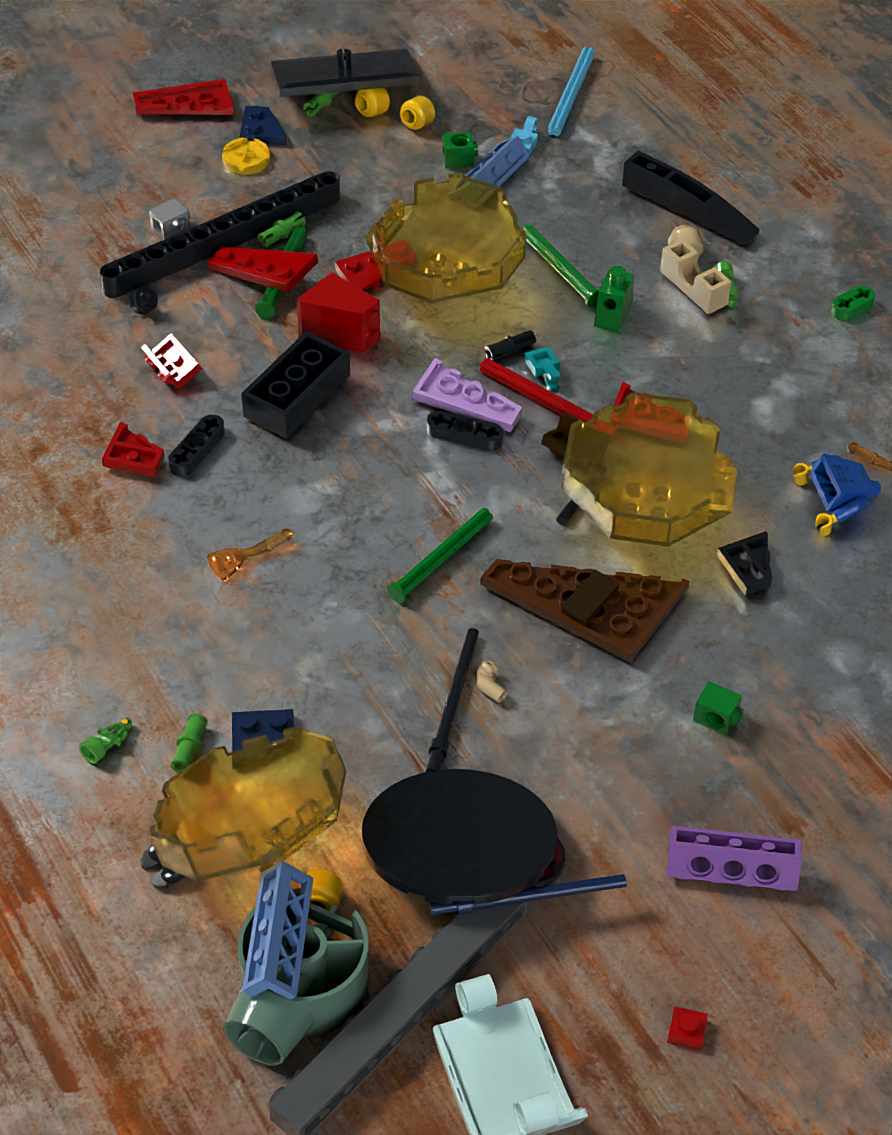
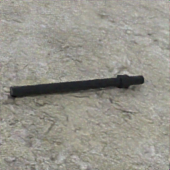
[425,628,479,772]

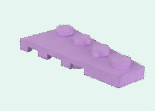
[412,358,522,432]

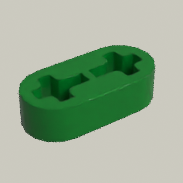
[831,286,875,321]

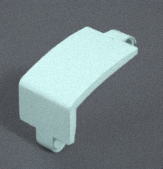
[432,974,588,1135]

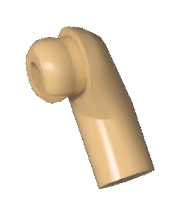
[477,660,507,703]

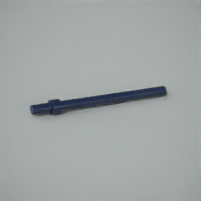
[429,874,627,915]

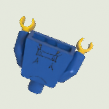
[793,454,881,536]

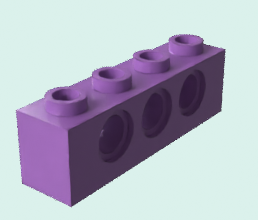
[666,825,802,891]

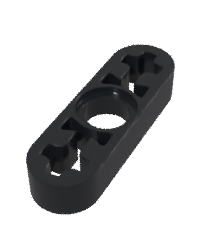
[427,411,503,451]
[168,414,225,477]

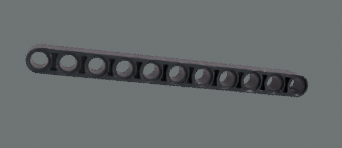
[100,171,340,298]

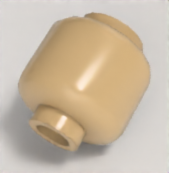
[668,225,704,259]

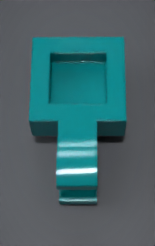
[525,346,560,391]

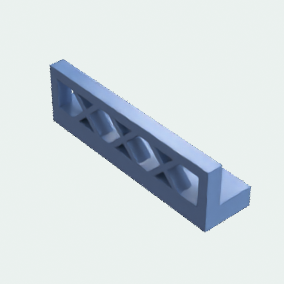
[446,136,530,209]
[242,861,313,1000]

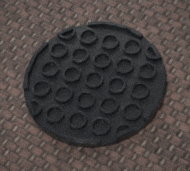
[362,769,557,905]

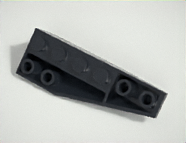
[622,150,760,246]

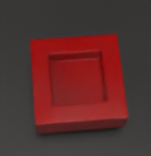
[667,1006,708,1050]

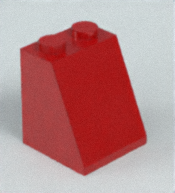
[296,272,381,353]

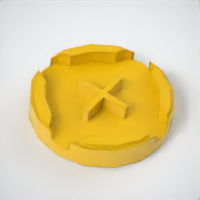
[222,138,270,175]

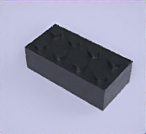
[241,331,350,439]

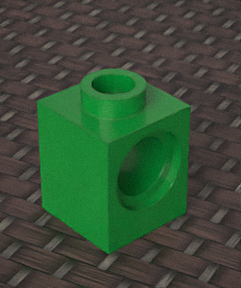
[442,132,478,168]
[693,681,744,735]

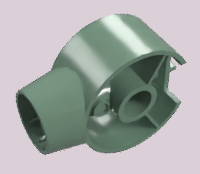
[223,888,369,1066]

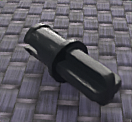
[484,330,536,361]

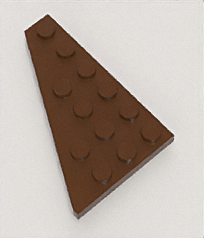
[480,559,689,663]

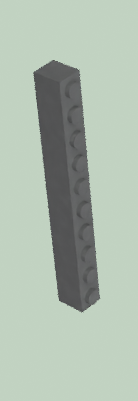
[269,901,528,1135]

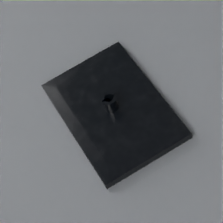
[271,48,422,97]

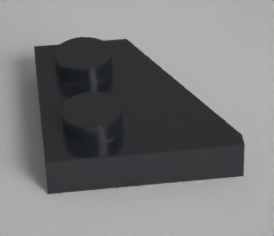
[717,531,772,596]

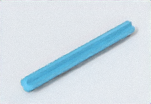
[548,47,594,136]

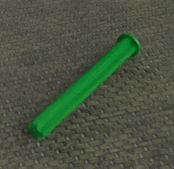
[520,224,599,308]
[255,226,308,319]
[387,508,493,604]

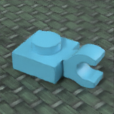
[510,116,538,154]

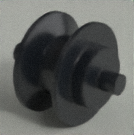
[129,286,158,315]

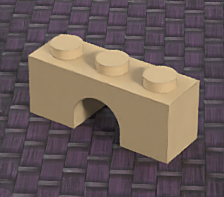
[660,239,732,314]

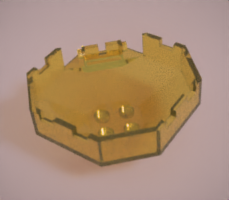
[365,173,527,303]
[561,392,737,547]
[147,726,347,882]

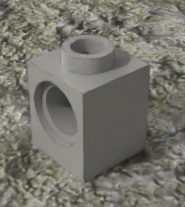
[149,198,191,240]

